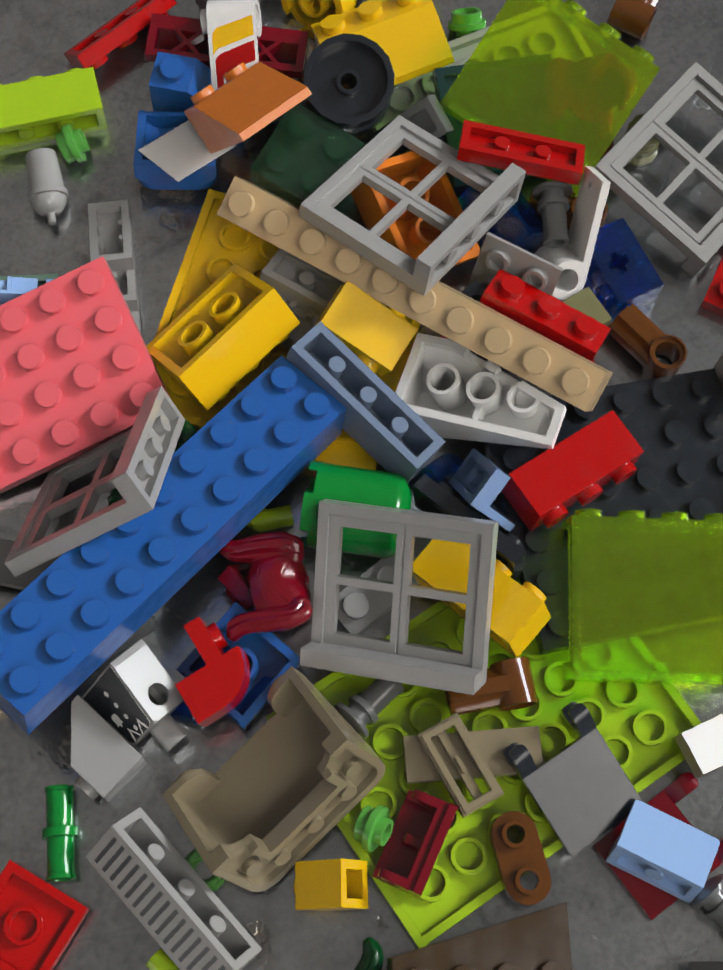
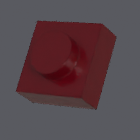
[218,563,253,610]

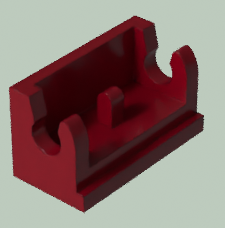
[372,789,458,898]

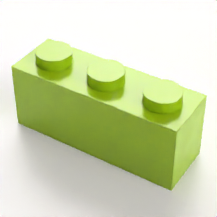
[0,67,108,151]

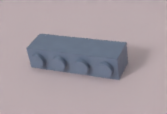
[286,321,446,483]

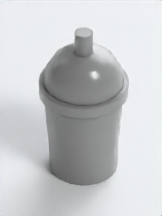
[25,148,69,225]

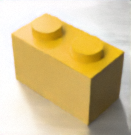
[314,280,418,376]

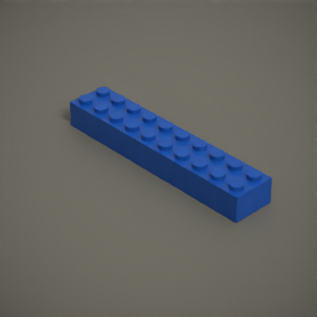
[0,355,347,735]

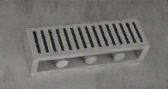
[85,807,262,970]

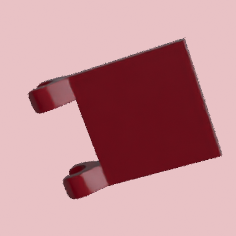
[593,772,723,920]

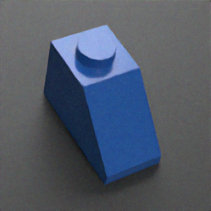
[149,51,212,112]

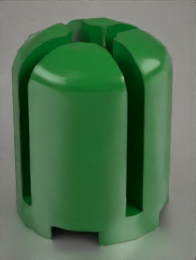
[299,461,412,559]

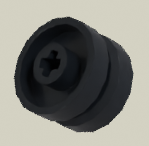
[303,33,395,138]

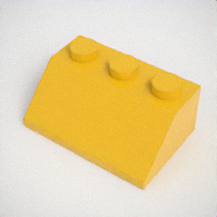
[311,0,455,89]
[147,263,300,411]

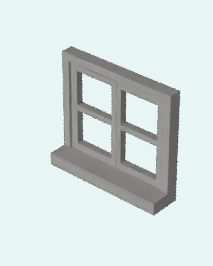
[594,62,723,278]
[299,115,526,296]
[4,386,185,577]
[300,499,499,695]

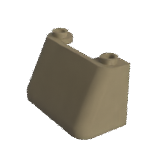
[162,666,385,892]

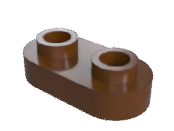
[490,811,551,906]

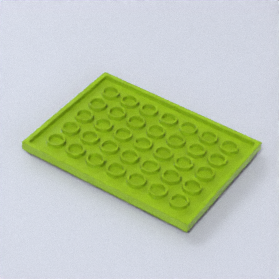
[266,577,702,948]

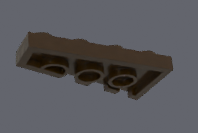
[387,902,572,970]

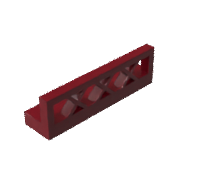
[145,13,309,79]

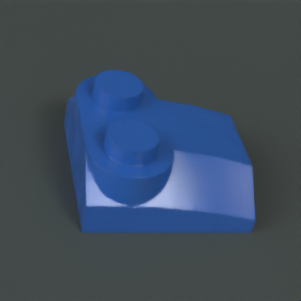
[133,110,217,190]
[176,602,300,729]

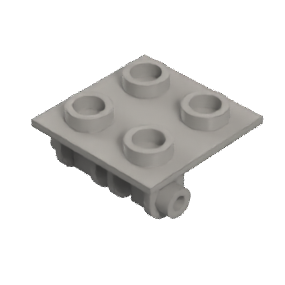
[467,232,563,296]

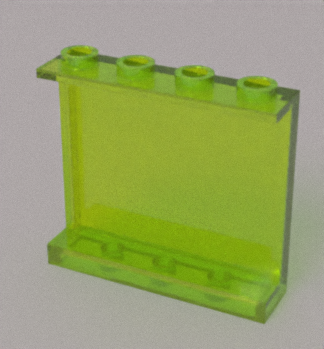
[440,0,660,196]
[561,509,723,685]

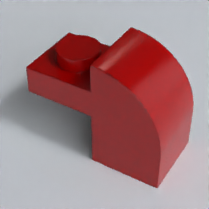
[175,616,250,727]

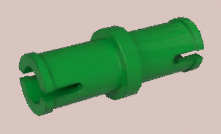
[42,784,79,882]

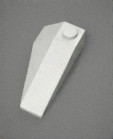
[395,333,567,449]

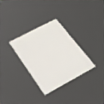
[138,120,237,182]

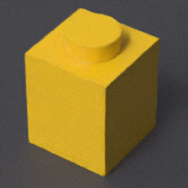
[293,858,368,911]

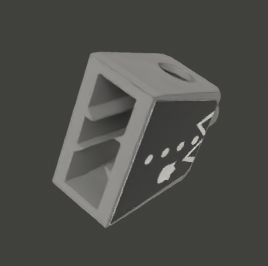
[82,639,187,753]

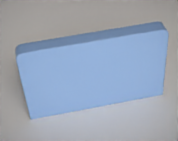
[605,800,720,904]

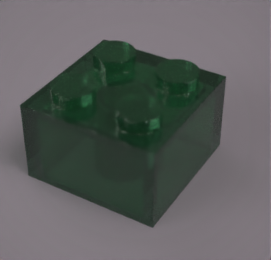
[250,104,365,207]

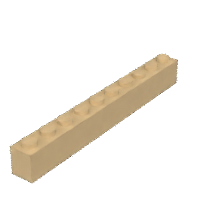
[217,176,613,412]

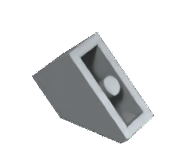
[71,695,147,803]

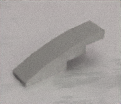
[88,199,142,336]

